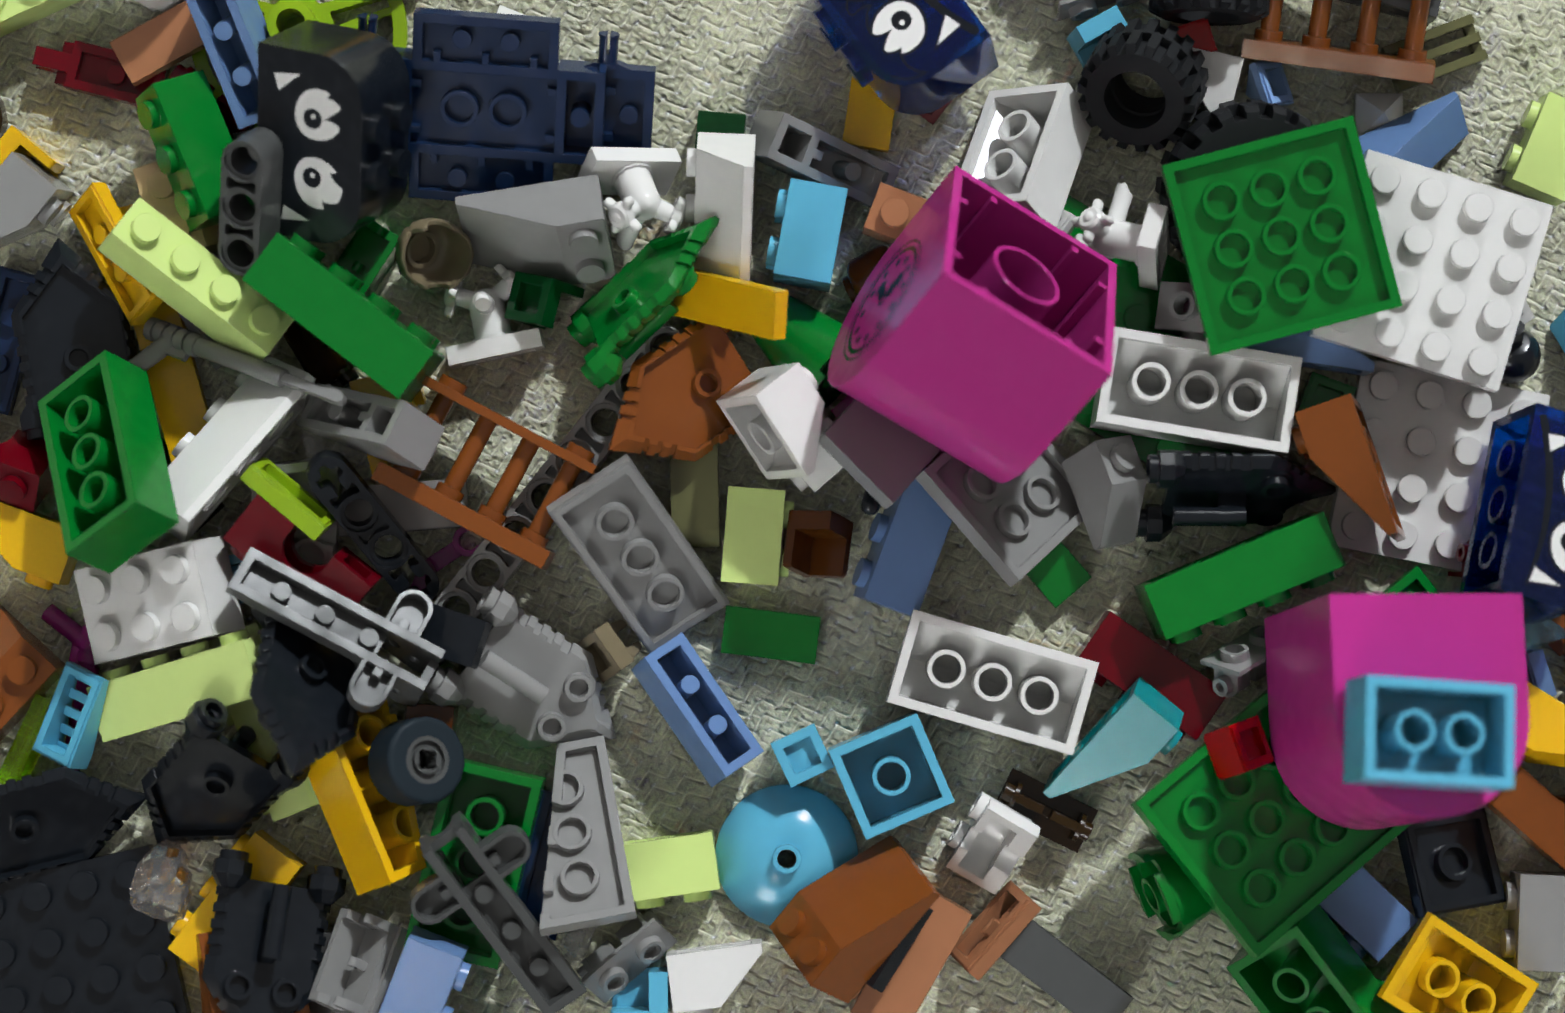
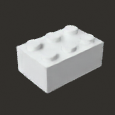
[74,535,245,665]

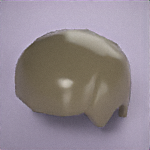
[394,217,474,290]

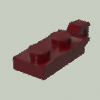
[32,40,170,106]

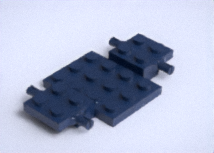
[357,7,656,201]

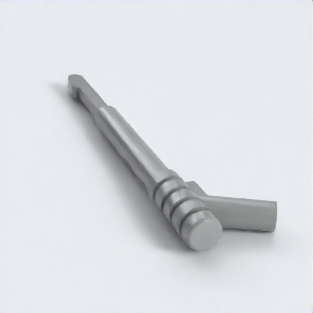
[128,317,347,406]

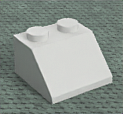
[716,362,825,480]

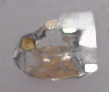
[130,838,193,922]

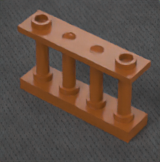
[1241,0,1436,84]
[371,373,601,571]

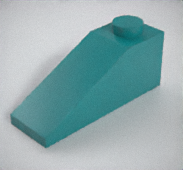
[1043,676,1184,799]

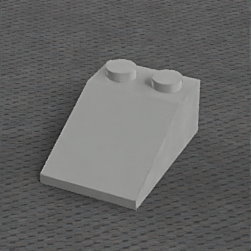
[0,152,74,248]
[455,174,616,285]

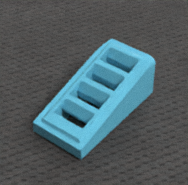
[32,661,109,769]

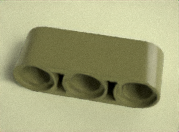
[670,443,720,548]

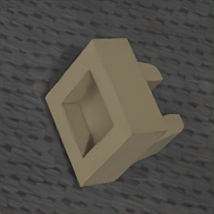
[577,620,642,683]

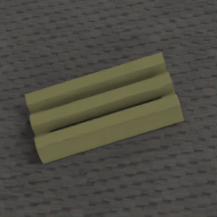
[1380,14,1488,93]

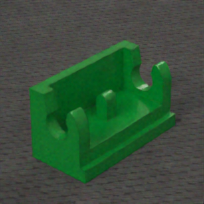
[336,221,399,298]

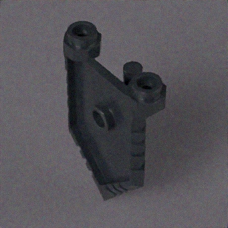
[11,238,137,441]
[1136,450,1336,542]
[249,608,359,778]
[141,698,310,846]
[0,766,146,884]
[202,849,347,1013]

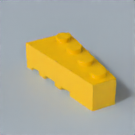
[308,698,427,896]

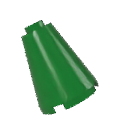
[751,286,843,409]
[1128,844,1214,941]

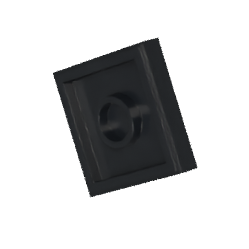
[1397,808,1506,919]

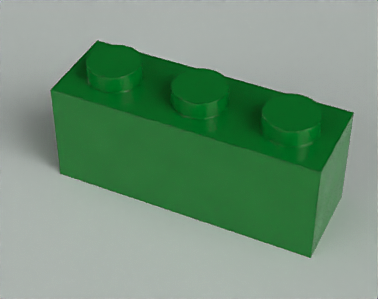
[135,69,255,232]

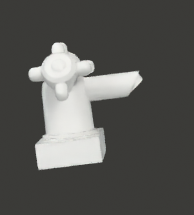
[577,147,686,251]
[1072,182,1170,291]
[444,264,546,369]

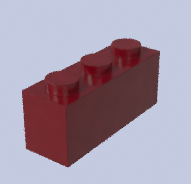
[1075,611,1226,742]

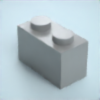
[1500,870,1565,972]

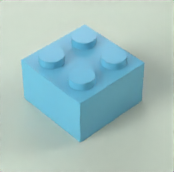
[765,178,848,292]
[827,711,955,840]

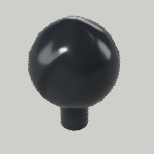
[1501,321,1541,384]

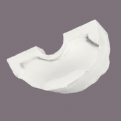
[946,791,1041,895]

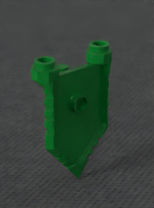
[567,215,720,389]

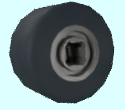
[368,716,465,807]

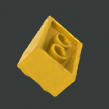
[1377,912,1539,1013]

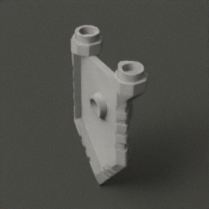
[425,586,617,749]

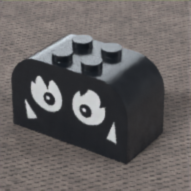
[258,20,413,243]

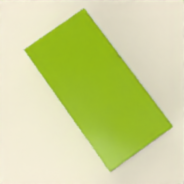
[239,457,336,541]

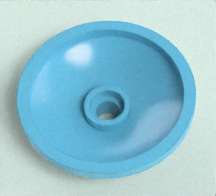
[716,784,858,926]

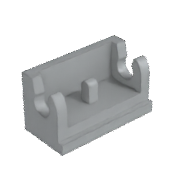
[308,908,407,1013]

